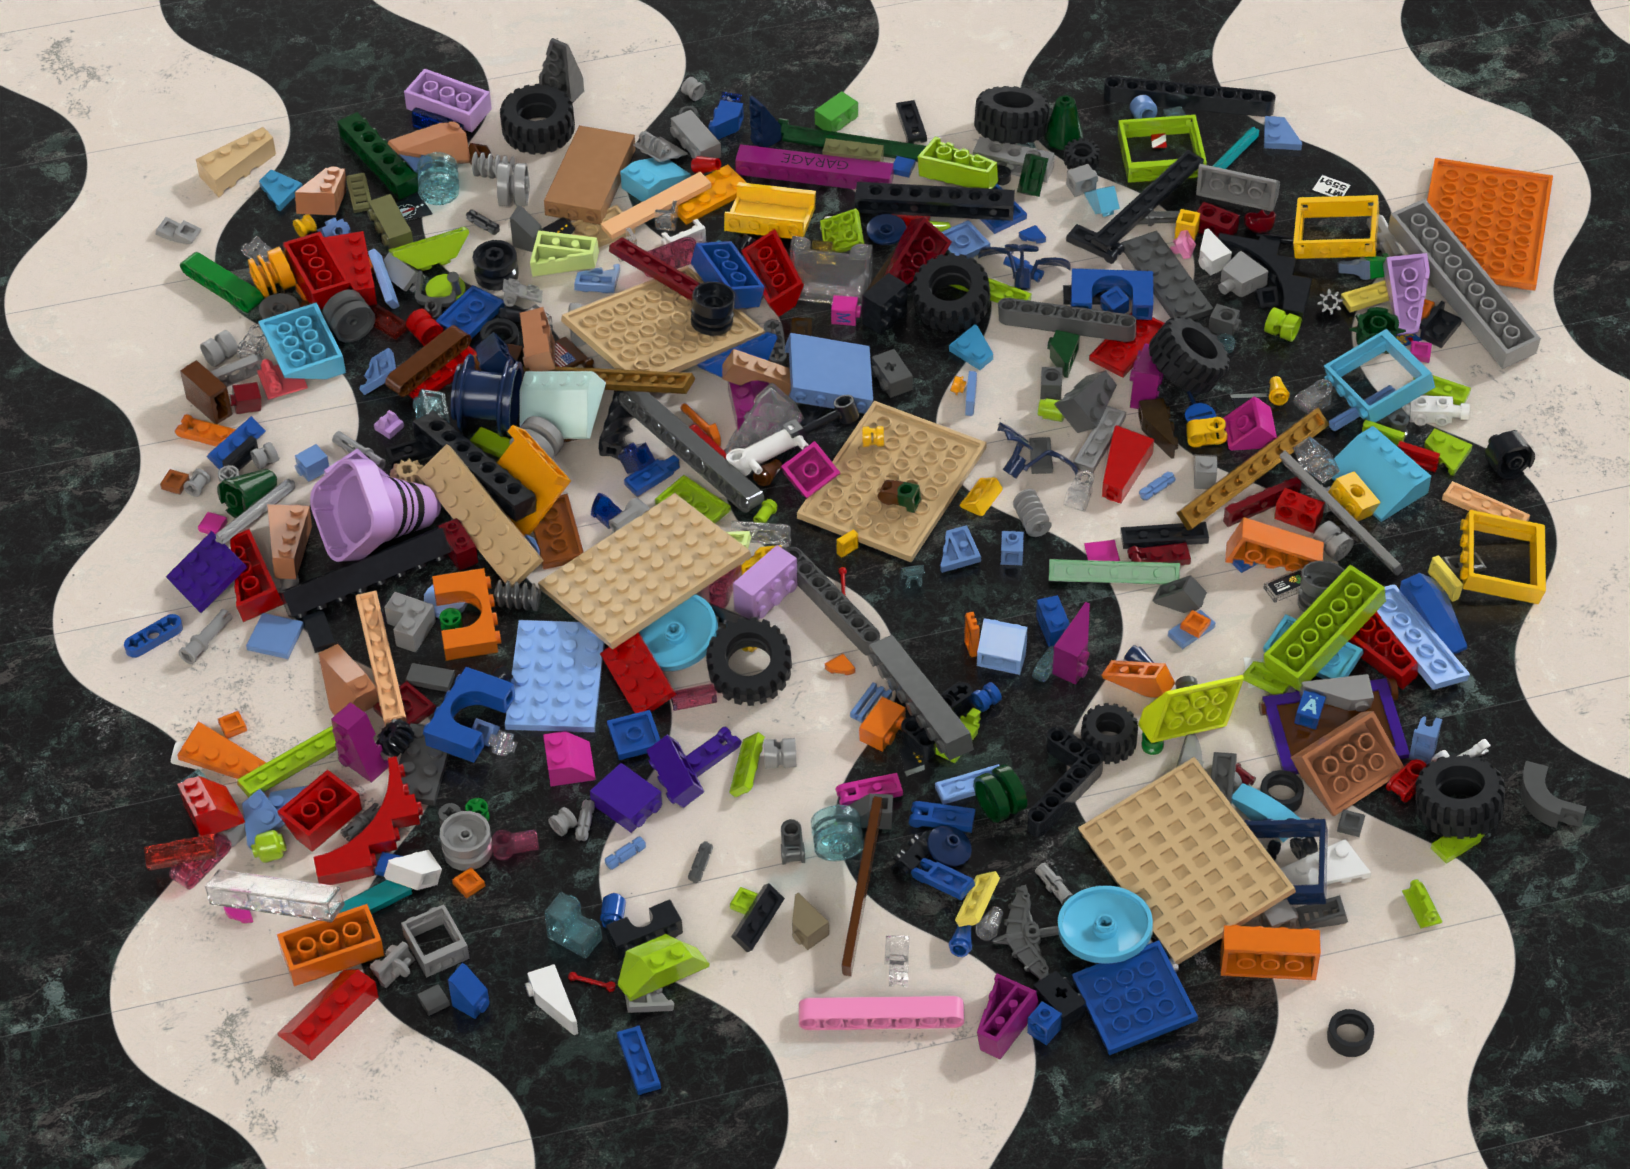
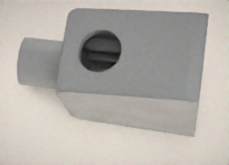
[1218,251,1268,297]

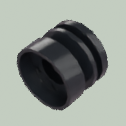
[690,282,735,336]

